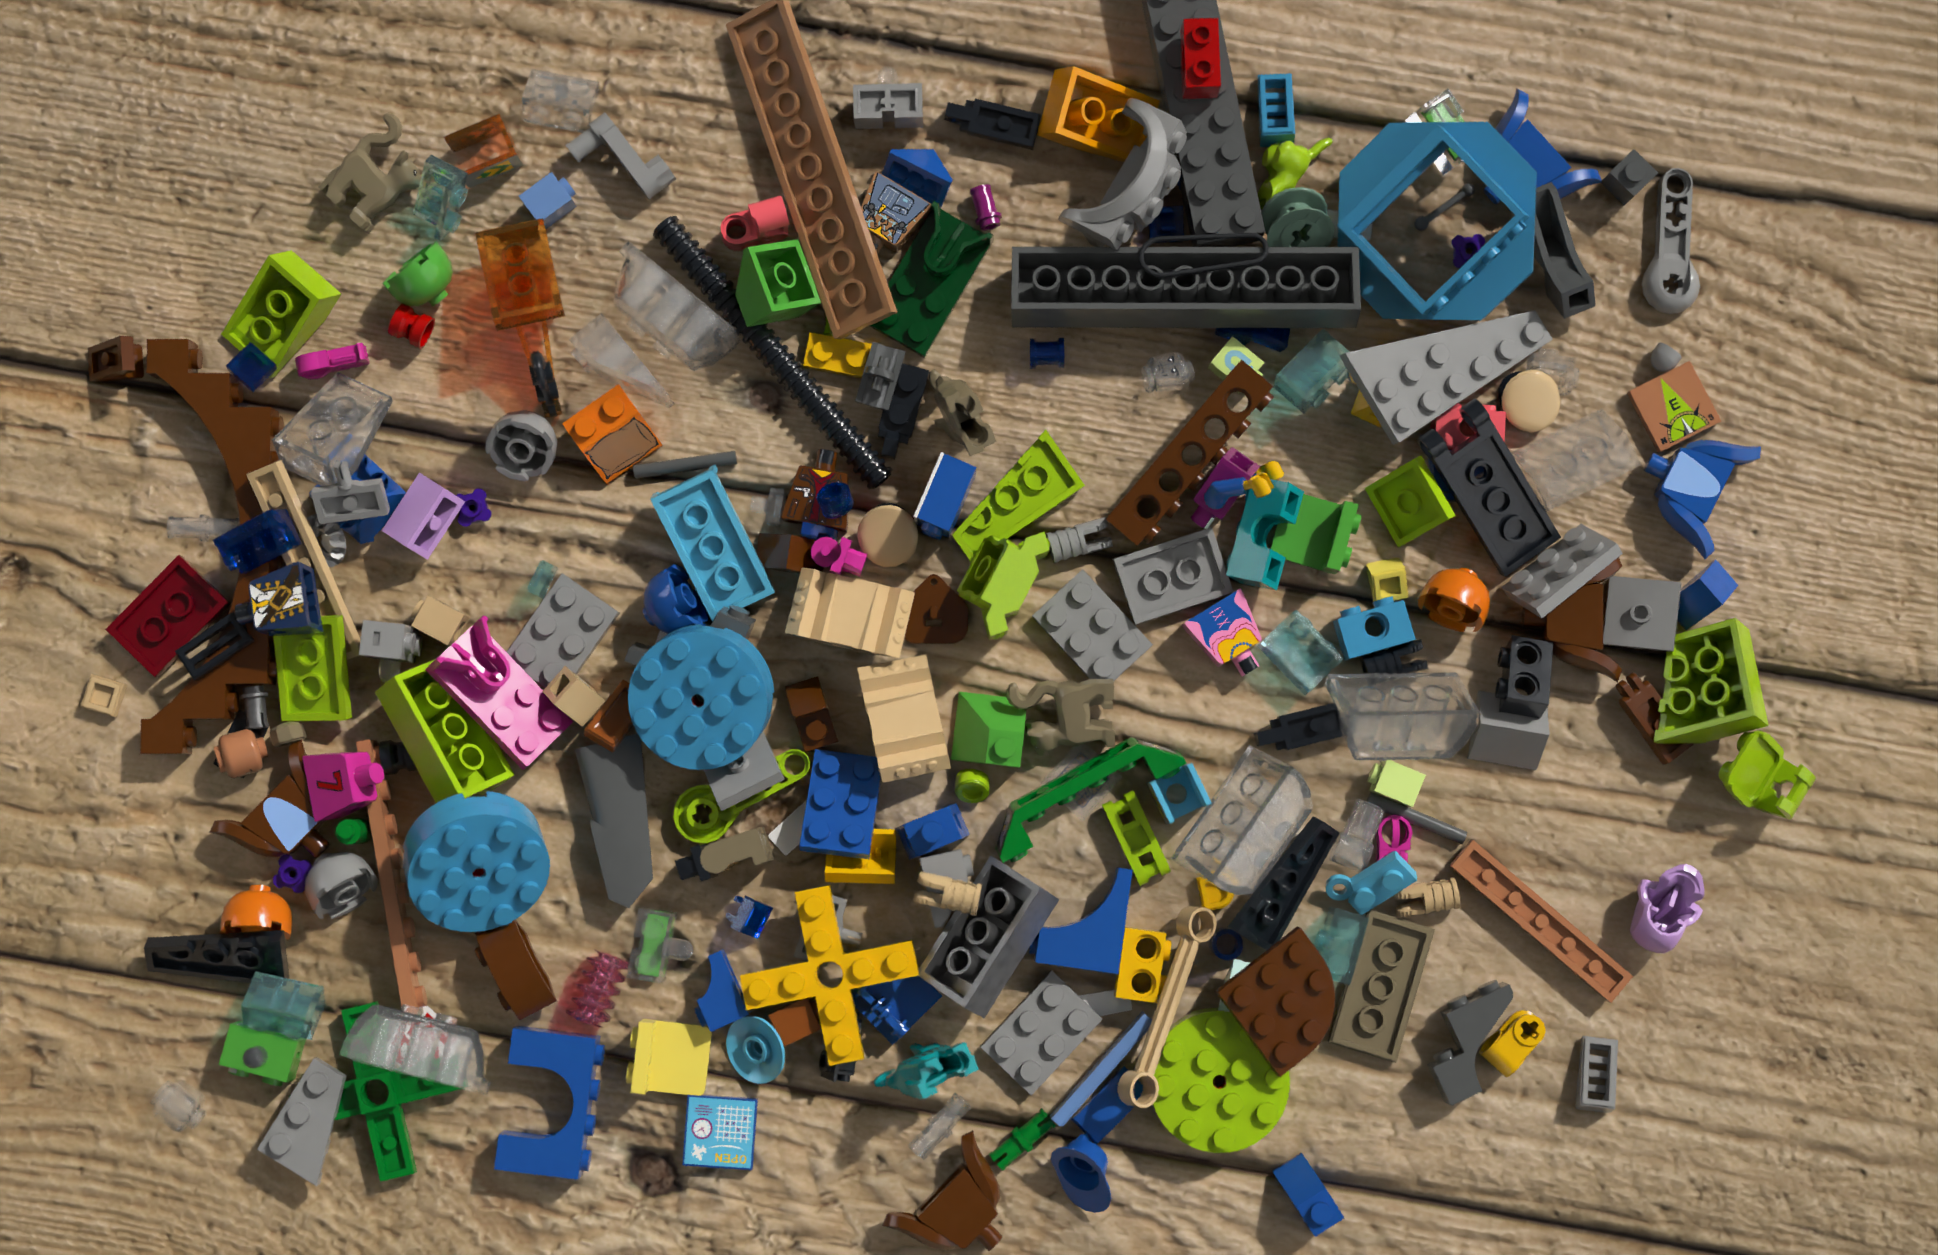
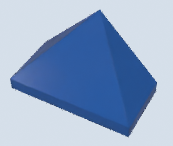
[882,149,953,209]

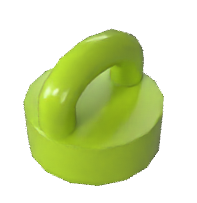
[955,769,989,803]

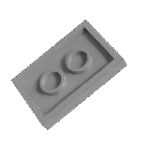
[1502,524,1623,618]
[1113,527,1233,625]
[1032,569,1153,681]
[507,573,620,688]
[980,970,1103,1096]

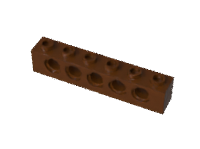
[1106,359,1274,546]

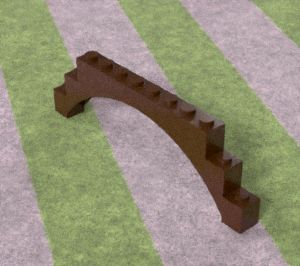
[140,339,284,755]

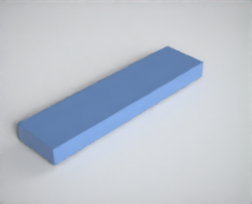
[1050,1011,1152,1127]

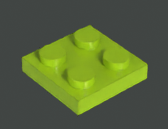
[1364,455,1456,548]

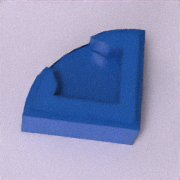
[801,522,838,541]

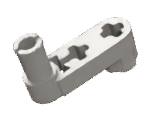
[565,112,676,199]

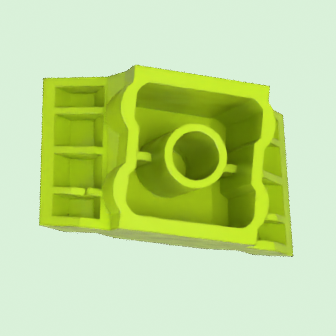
[957,531,1050,640]

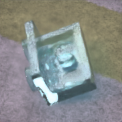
[413,155,468,241]
[1257,610,1343,695]

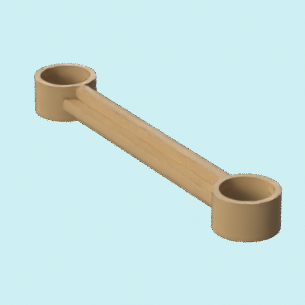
[1118,906,1216,1108]

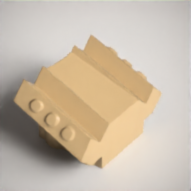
[785,568,915,658]
[857,655,951,783]

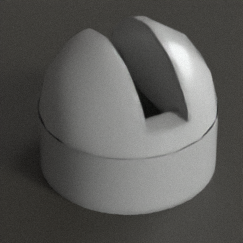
[1651,342,1682,372]

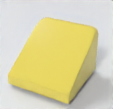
[1366,558,1408,602]

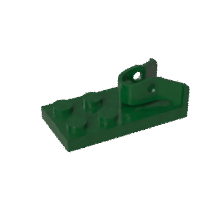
[870,201,994,358]

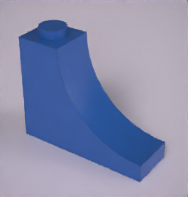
[1029,867,1133,974]

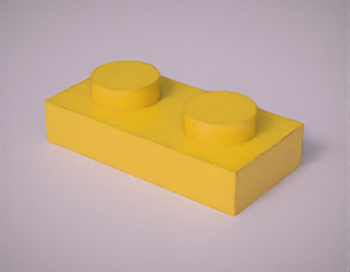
[803,332,872,378]

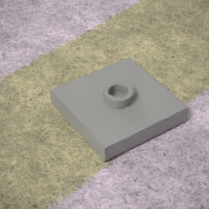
[1603,576,1681,652]
[704,732,784,811]

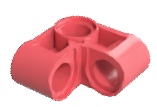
[721,196,790,251]

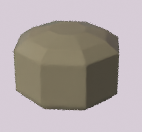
[269,721,307,747]

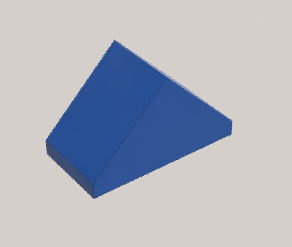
[1677,559,1738,630]

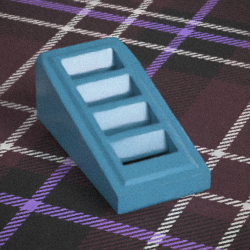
[1257,73,1295,148]

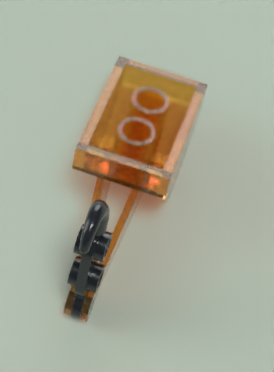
[475,218,565,418]

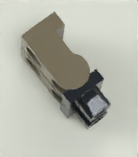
[675,827,775,881]

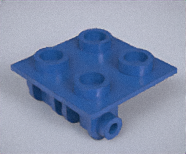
[851,976,942,1045]

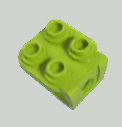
[1719,730,1816,820]

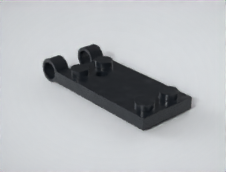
[1417,399,1561,577]

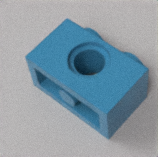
[1333,596,1416,661]

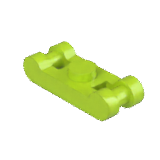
[1102,790,1171,886]

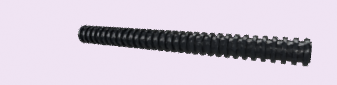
[653,216,893,490]

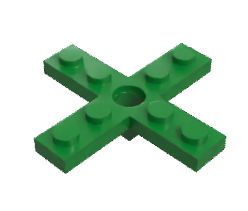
[288,1001,469,1182]

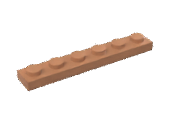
[1449,840,1634,1003]

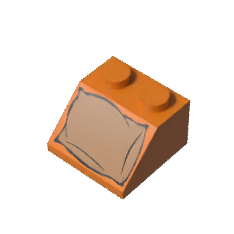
[562,384,663,484]

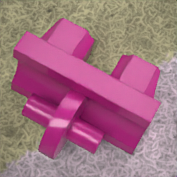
[811,537,867,577]

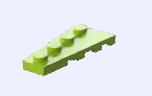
[952,430,1085,563]

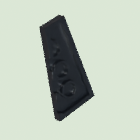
[1228,816,1340,950]

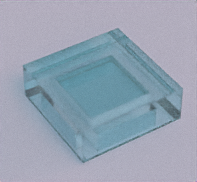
[527,560,558,599]

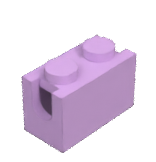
[382,473,465,560]

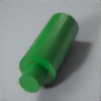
[336,819,372,845]

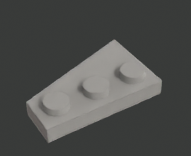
[257,1057,347,1186]

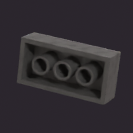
[918,856,1060,1018]

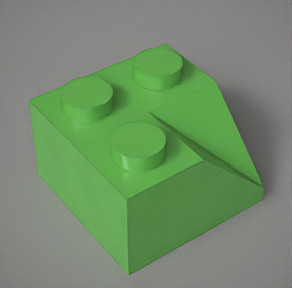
[735,239,821,327]

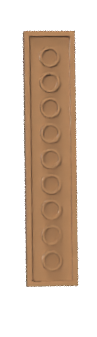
[725,0,898,340]

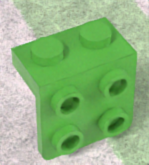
[1270,494,1361,575]

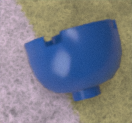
[643,564,709,634]

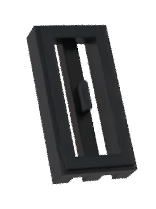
[175,612,255,681]

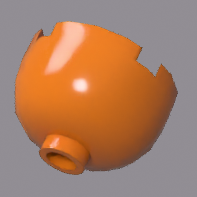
[1418,568,1490,632]
[220,885,292,940]

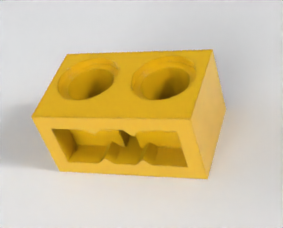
[1114,927,1171,1003]

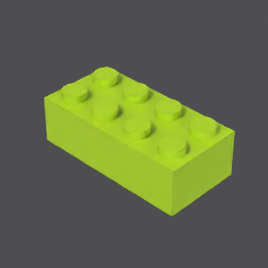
[375,659,515,803]

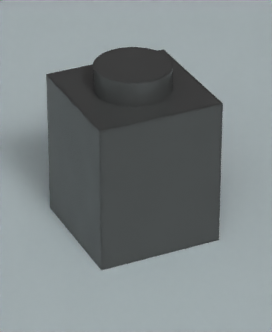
[1601,149,1658,205]

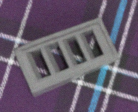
[1575,1036,1618,1113]

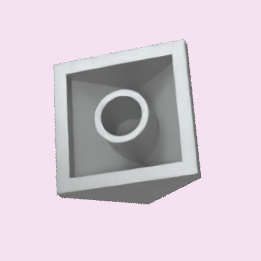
[1467,691,1549,770]

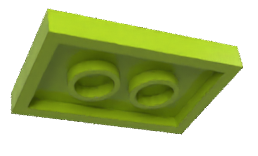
[274,615,352,721]

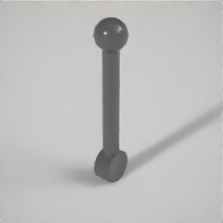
[1414,183,1475,231]

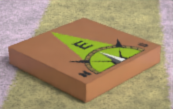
[1627,361,1721,453]

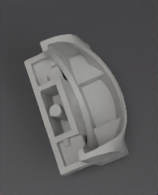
[1058,98,1187,250]

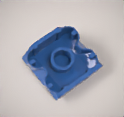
[309,446,406,544]

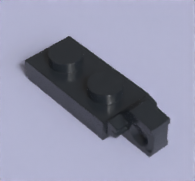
[944,98,1041,150]
[878,364,929,460]
[1254,700,1354,751]

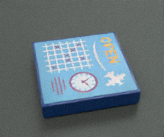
[682,1095,758,1170]

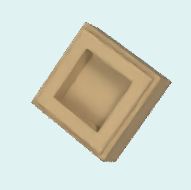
[80,674,128,717]

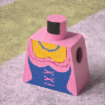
[1182,588,1262,677]

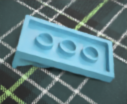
[650,465,775,622]

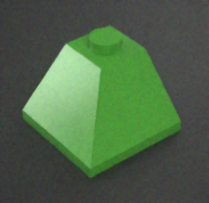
[951,691,1026,768]

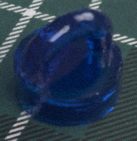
[816,482,854,519]

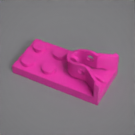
[425,616,573,770]

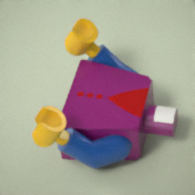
[1191,447,1284,529]

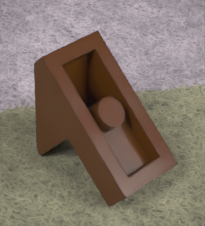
[88,336,144,382]
[785,676,839,752]

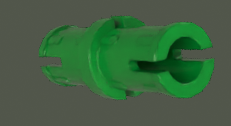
[989,1108,1056,1171]

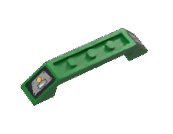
[995,737,1186,863]

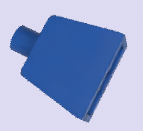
[896,803,970,860]

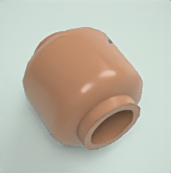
[213,729,268,778]

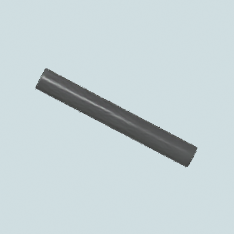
[633,451,737,479]
[1366,792,1467,844]

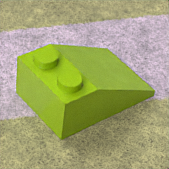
[221,250,341,378]

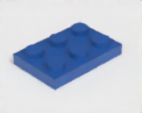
[799,749,881,859]

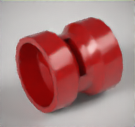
[388,303,435,349]

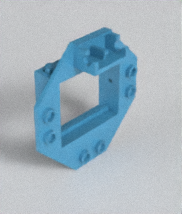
[1337,122,1537,320]

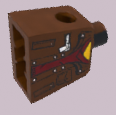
[781,449,849,532]

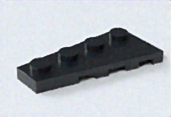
[144,930,289,988]

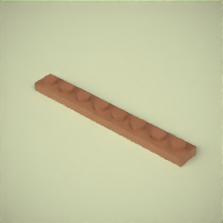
[356,739,427,1018]

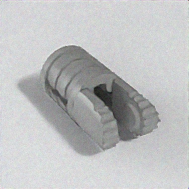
[1046,517,1113,563]

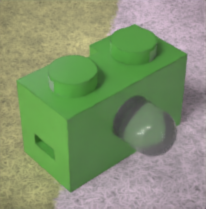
[219,1021,306,1086]

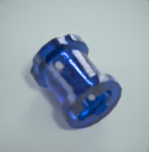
[1030,338,1065,369]

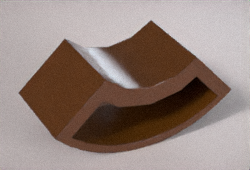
[475,919,557,1021]

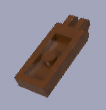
[1616,672,1694,765]

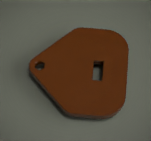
[904,574,968,644]

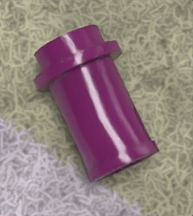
[970,184,1002,231]

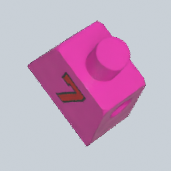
[302,752,384,822]

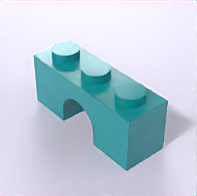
[1226,479,1304,590]

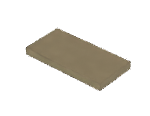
[1328,910,1435,1063]

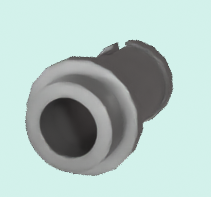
[240,686,269,730]

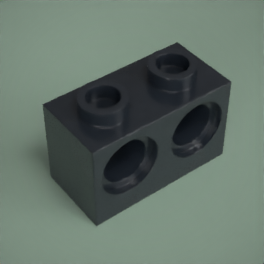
[1495,635,1553,719]

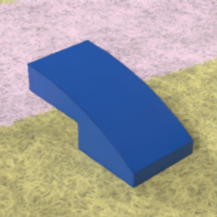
[1071,1066,1143,1144]

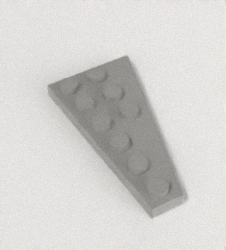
[1340,310,1553,445]

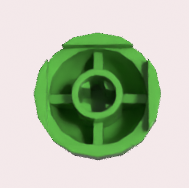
[382,241,453,307]

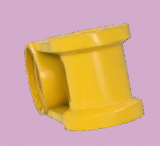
[1479,1010,1546,1077]

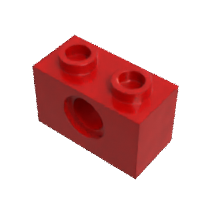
[1180,18,1221,99]

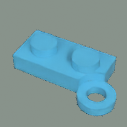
[1325,850,1417,915]

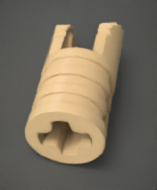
[914,872,982,916]
[1394,878,1460,918]

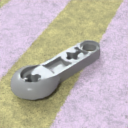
[1642,168,1700,314]

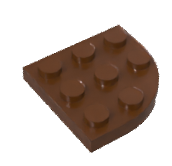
[1215,927,1335,1077]

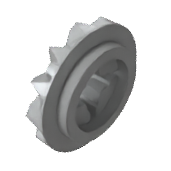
[307,514,346,567]

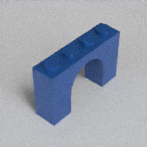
[494,1026,605,1180]

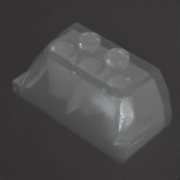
[614,241,741,371]
[1325,672,1481,761]
[1171,745,1313,895]
[339,1004,491,1096]

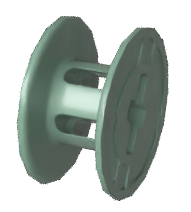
[1261,187,1334,247]

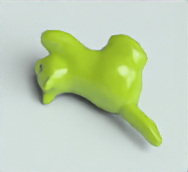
[1258,138,1333,209]

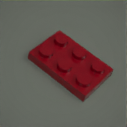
[105,555,231,678]

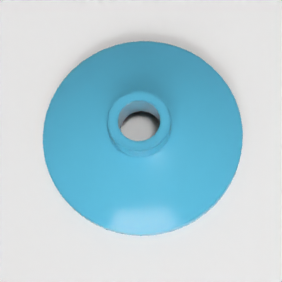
[726,1015,785,1084]

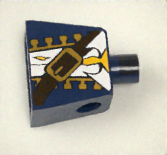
[235,561,323,636]

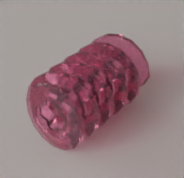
[566,949,631,1028]

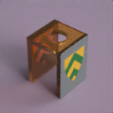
[444,114,524,188]

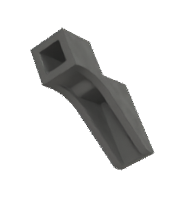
[1534,182,1596,319]
[1427,980,1513,1106]

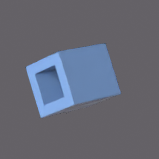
[519,172,577,230]

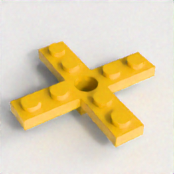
[740,885,919,1066]

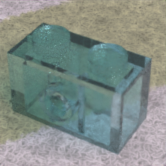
[1274,329,1350,414]
[1314,907,1369,985]
[241,971,325,1040]

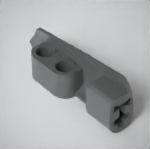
[575,734,653,908]

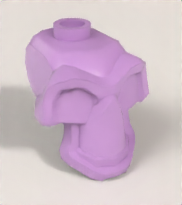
[1630,864,1704,954]

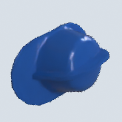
[1050,1133,1112,1213]

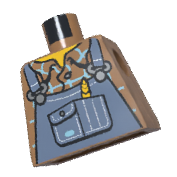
[861,171,931,255]

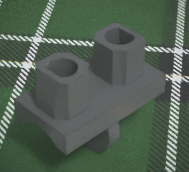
[855,342,906,412]

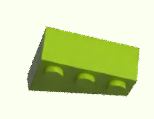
[1654,618,1769,744]

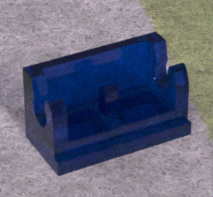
[213,509,302,574]

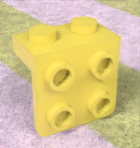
[626,1019,712,1096]

